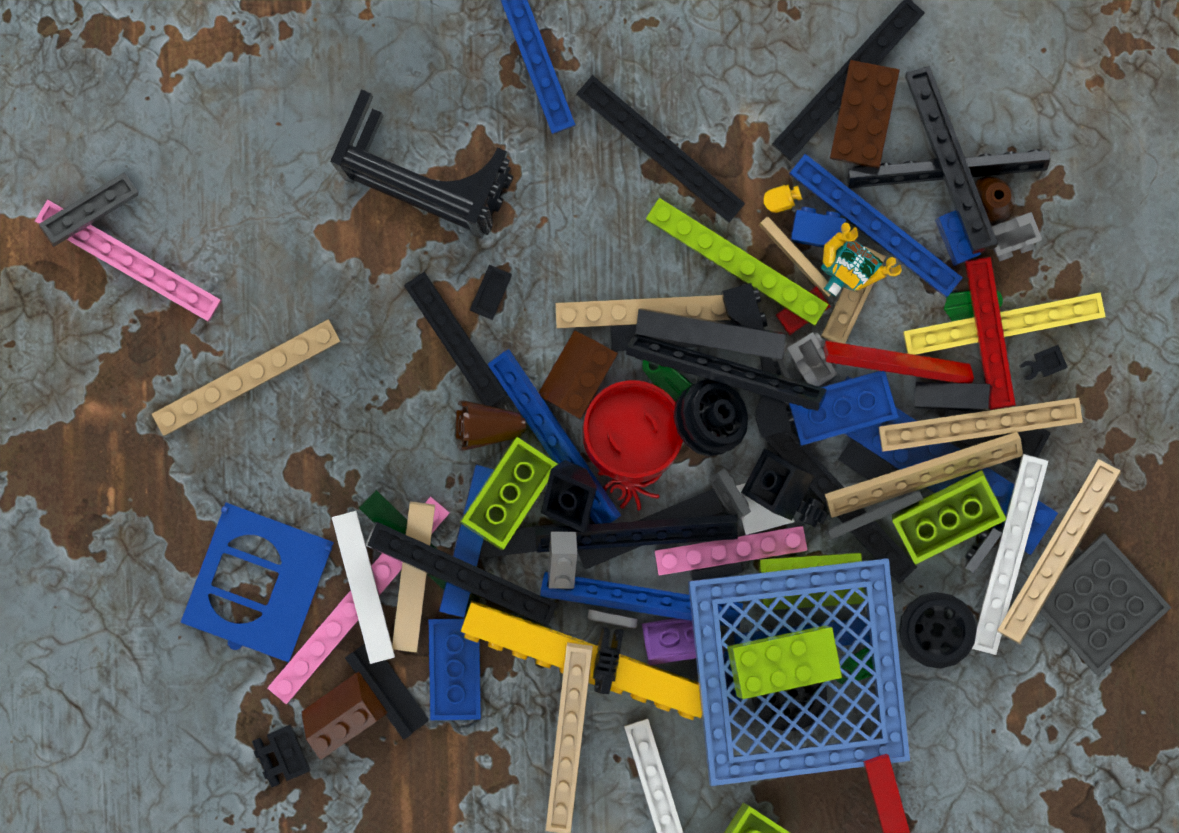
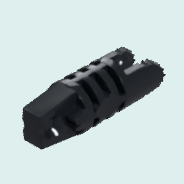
[593,627,624,694]

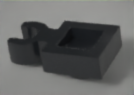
[1019,345,1068,380]

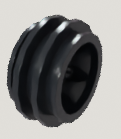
[674,379,748,457]
[899,592,977,669]
[752,682,827,731]

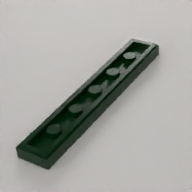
[358,490,480,612]

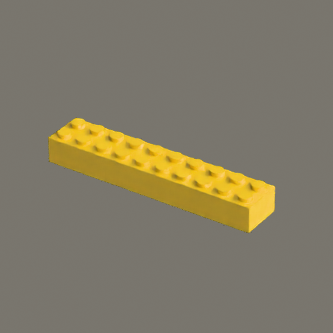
[461,600,702,720]

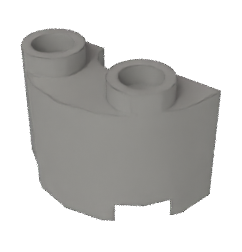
[992,212,1042,262]
[786,332,837,387]

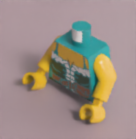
[821,223,902,297]

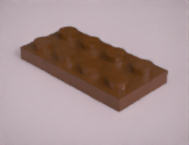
[830,60,900,168]

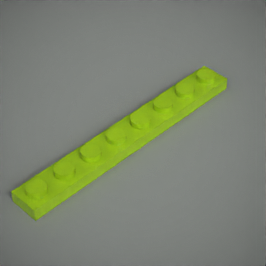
[646,198,829,326]

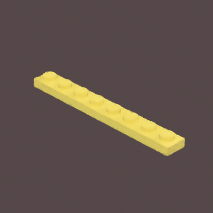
[903,292,1106,355]

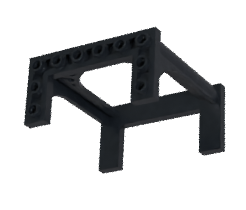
[330,89,514,239]

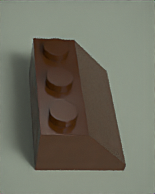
[538,330,618,420]
[301,671,387,760]

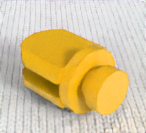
[763,184,803,213]

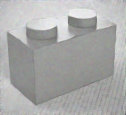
[548,532,577,589]

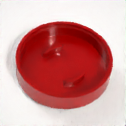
[582,380,683,483]

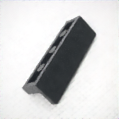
[345,644,429,740]

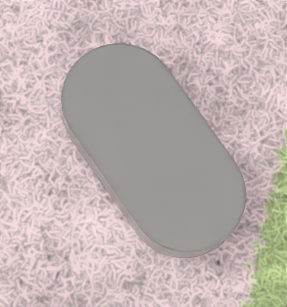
[587,609,638,629]

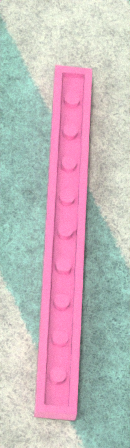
[267,497,450,704]

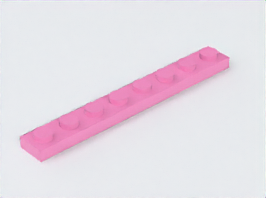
[35,200,222,322]

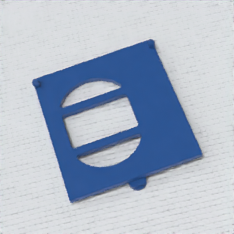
[180,503,334,663]

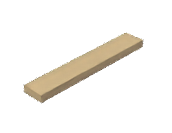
[392,501,435,652]

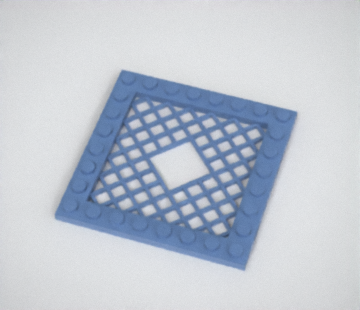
[688,558,910,786]

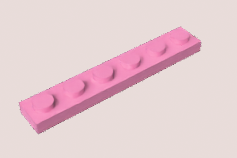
[654,526,807,575]

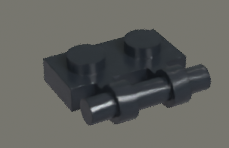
[252,724,311,788]

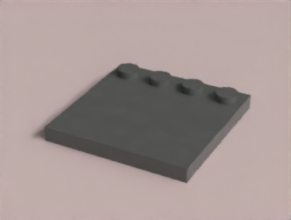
[1039,533,1171,675]

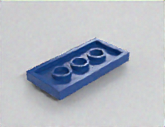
[788,371,898,446]
[429,618,481,721]

